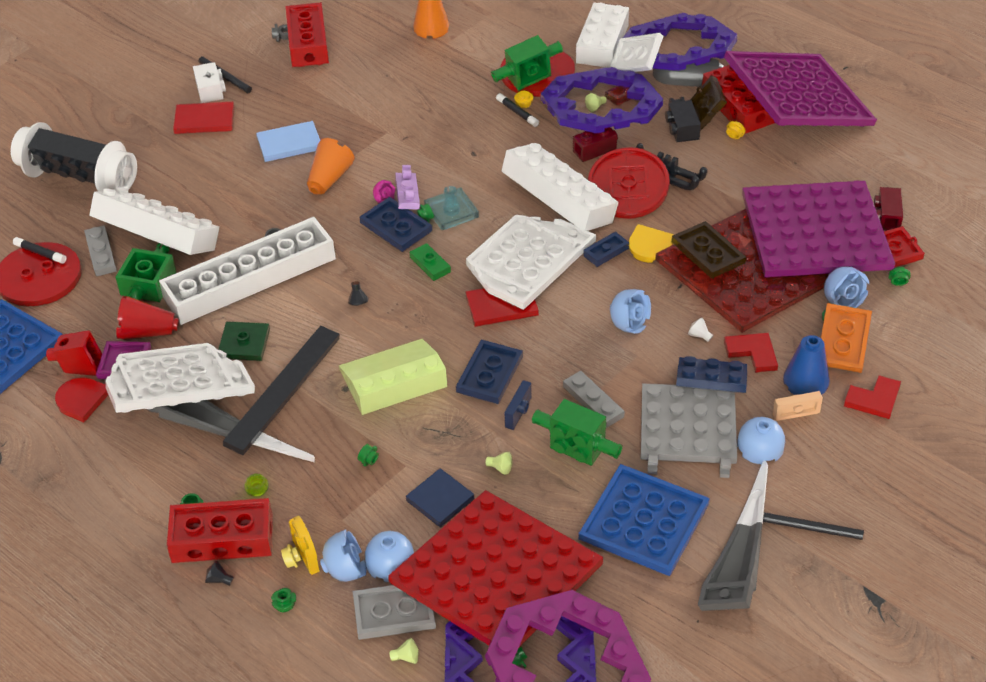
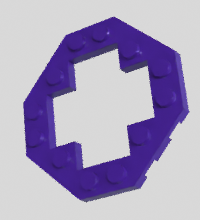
[623,13,737,71]
[541,67,663,133]
[444,616,596,682]

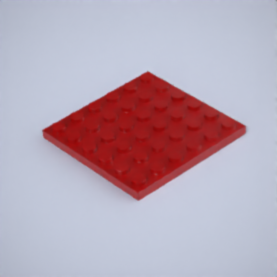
[388,490,603,647]

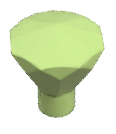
[585,93,607,112]
[486,452,512,475]
[389,638,418,664]

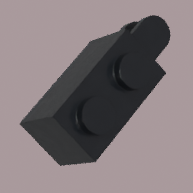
[665,97,701,143]

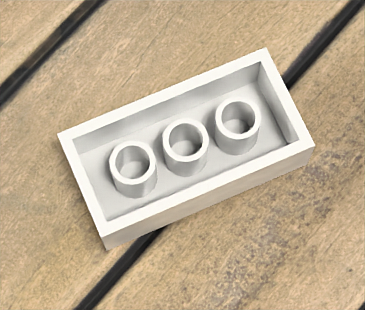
[576,3,629,68]

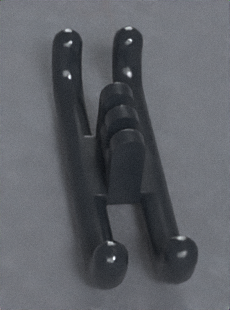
[636,143,708,190]

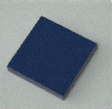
[406,468,475,528]

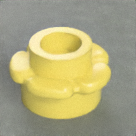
[281,544,302,568]

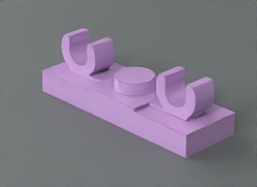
[395,165,420,210]

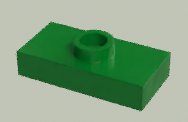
[409,243,451,281]

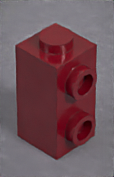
[573,127,618,162]
[874,187,904,231]

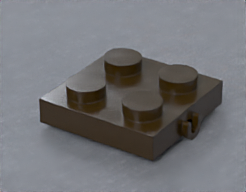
[690,75,727,130]

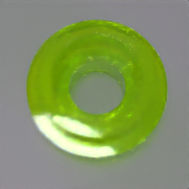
[244,474,269,497]

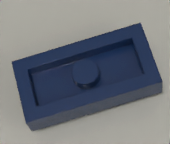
[583,231,629,267]
[504,380,532,430]

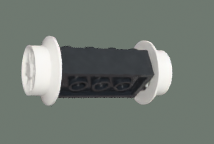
[11,122,137,191]

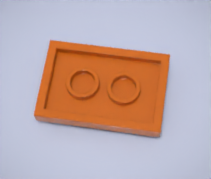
[821,303,872,373]

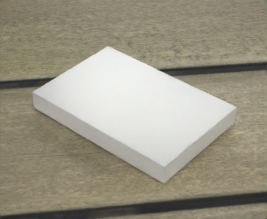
[610,33,663,72]

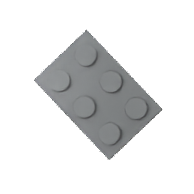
[353,585,436,640]

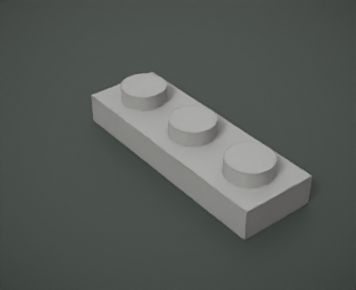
[84,225,117,277]
[563,371,625,428]

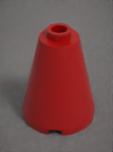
[116,296,179,340]

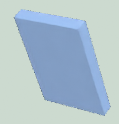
[256,121,320,162]

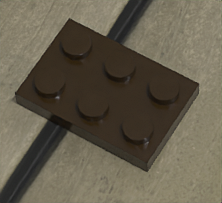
[671,221,746,279]

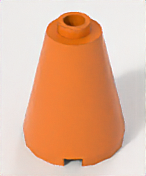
[413,0,449,39]
[307,138,355,195]

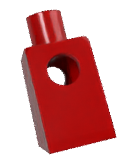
[46,330,102,376]

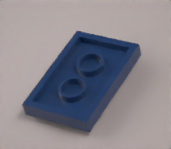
[359,197,432,252]
[456,339,523,404]
[676,356,747,393]

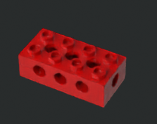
[285,2,329,67]
[702,65,775,134]
[167,498,273,563]

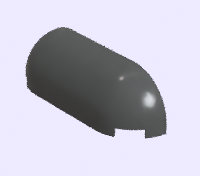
[653,58,724,87]

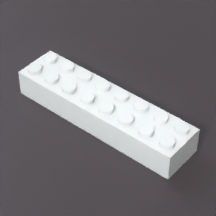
[159,217,336,325]

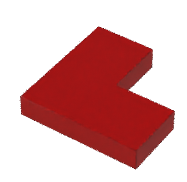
[724,333,778,373]
[844,375,901,419]

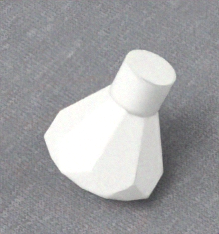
[688,318,714,342]

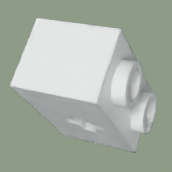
[193,62,226,103]

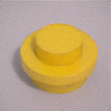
[514,91,533,108]
[726,121,745,139]

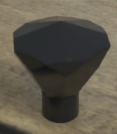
[348,281,369,306]
[205,560,234,586]

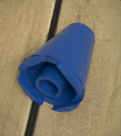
[783,335,830,395]

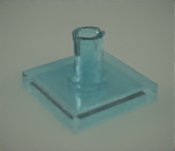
[424,186,479,230]

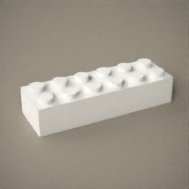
[502,143,619,232]
[89,187,219,255]

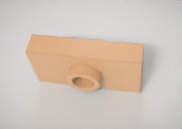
[773,391,823,421]

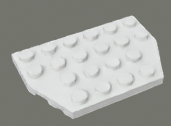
[466,215,596,310]
[106,343,255,413]

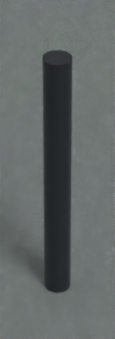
[199,56,252,93]
[763,512,864,540]

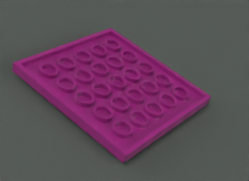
[724,51,877,127]
[742,180,895,277]

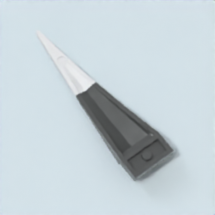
[147,400,315,462]
[698,461,768,611]

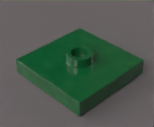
[218,321,270,361]

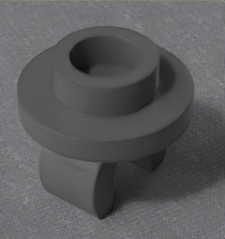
[271,24,289,42]

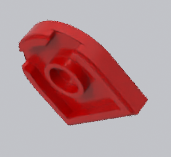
[55,377,108,422]

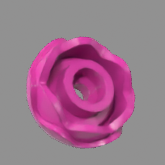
[373,180,395,203]

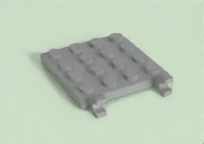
[641,383,737,478]

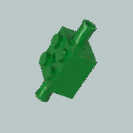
[491,35,563,91]
[115,243,176,302]
[532,399,623,466]

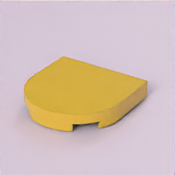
[629,224,674,263]
[289,515,320,575]

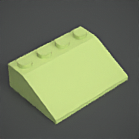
[339,339,447,415]

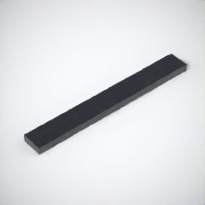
[223,325,340,456]

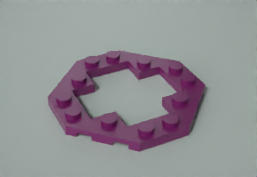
[485,590,651,682]

